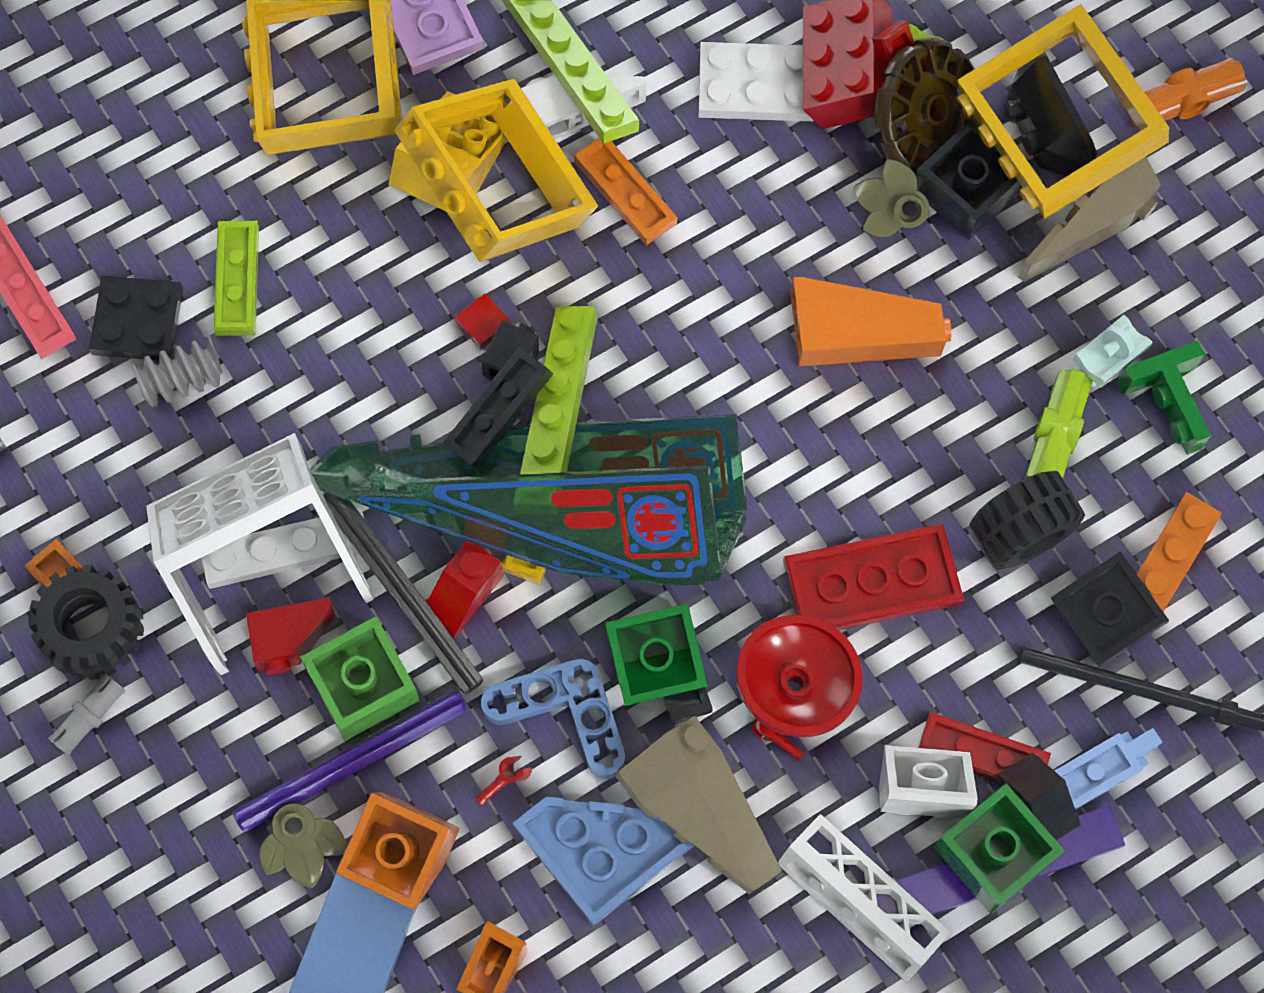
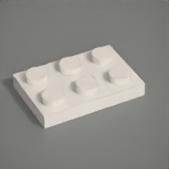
[699,42,814,122]

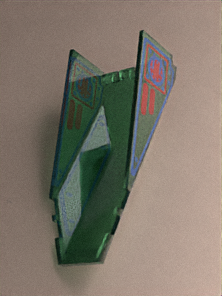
[310,414,747,586]

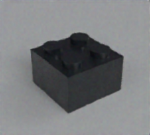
[916,119,1022,240]

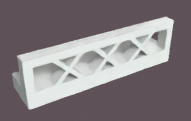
[778,814,951,982]

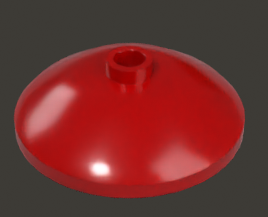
[736,615,863,737]

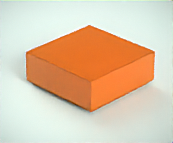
[24,539,83,588]

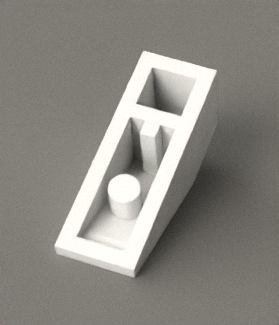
[521,75,646,139]

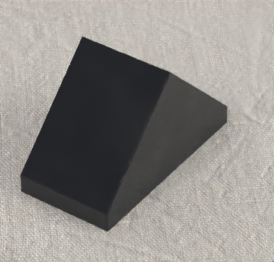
[996,753,1081,841]

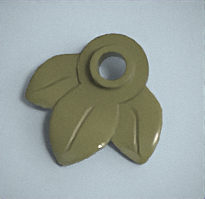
[853,159,929,237]
[260,803,347,888]

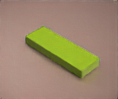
[214,221,259,336]

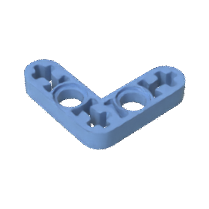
[481,659,625,779]

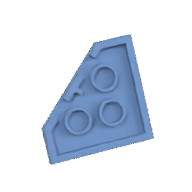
[513,796,694,927]

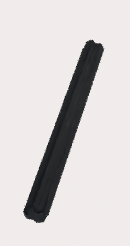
[323,486,483,694]

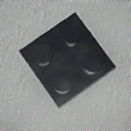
[89,275,183,361]
[1050,551,1169,668]

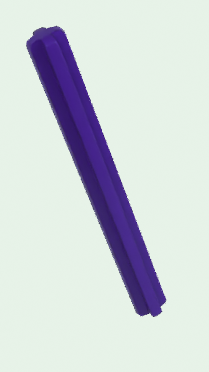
[233,691,466,832]

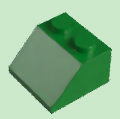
[605,603,708,706]

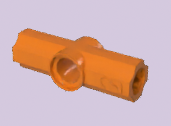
[1129,58,1247,127]

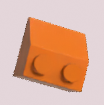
[336,792,460,910]

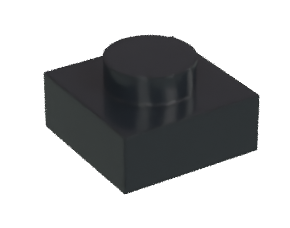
[663,687,713,725]

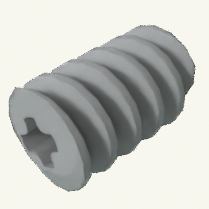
[132,336,223,408]

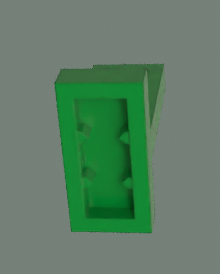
[1117,340,1211,455]

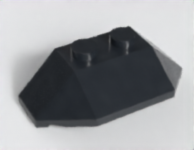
[1004,52,1101,177]

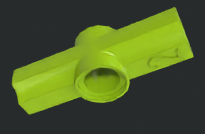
[1025,369,1093,479]

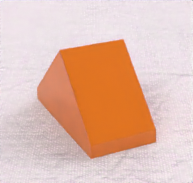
[456,921,528,993]

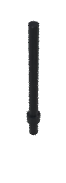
[1019,647,1264,732]

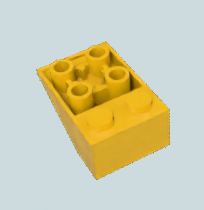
[388,91,508,211]

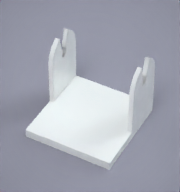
[146,433,374,675]

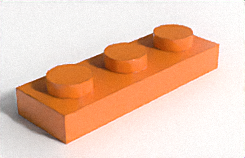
[574,138,678,246]
[1137,492,1222,612]

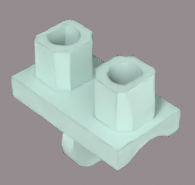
[1073,315,1153,388]

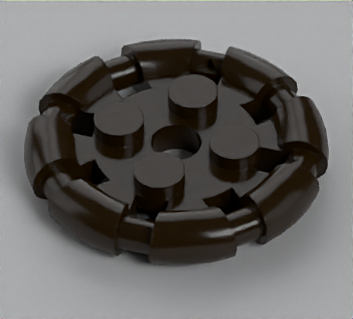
[874,38,983,177]

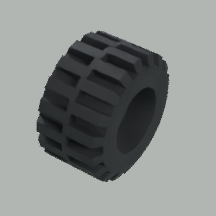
[969,471,1085,569]
[28,565,144,680]

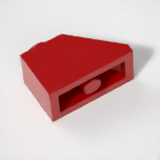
[427,539,504,640]
[246,597,335,675]

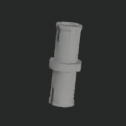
[48,673,126,756]

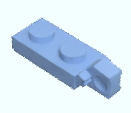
[1055,728,1163,810]

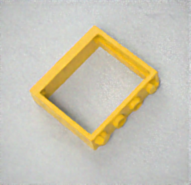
[242,0,402,155]
[956,4,1169,219]
[394,79,598,262]

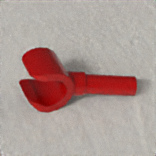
[752,719,805,761]
[475,756,532,805]

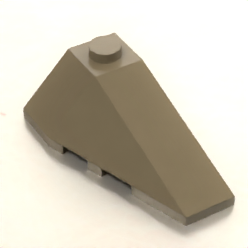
[1018,157,1161,282]
[615,716,782,894]

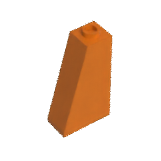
[790,277,951,367]

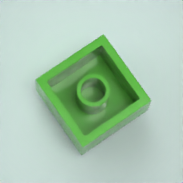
[300,617,419,741]

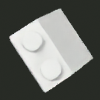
[879,745,978,820]

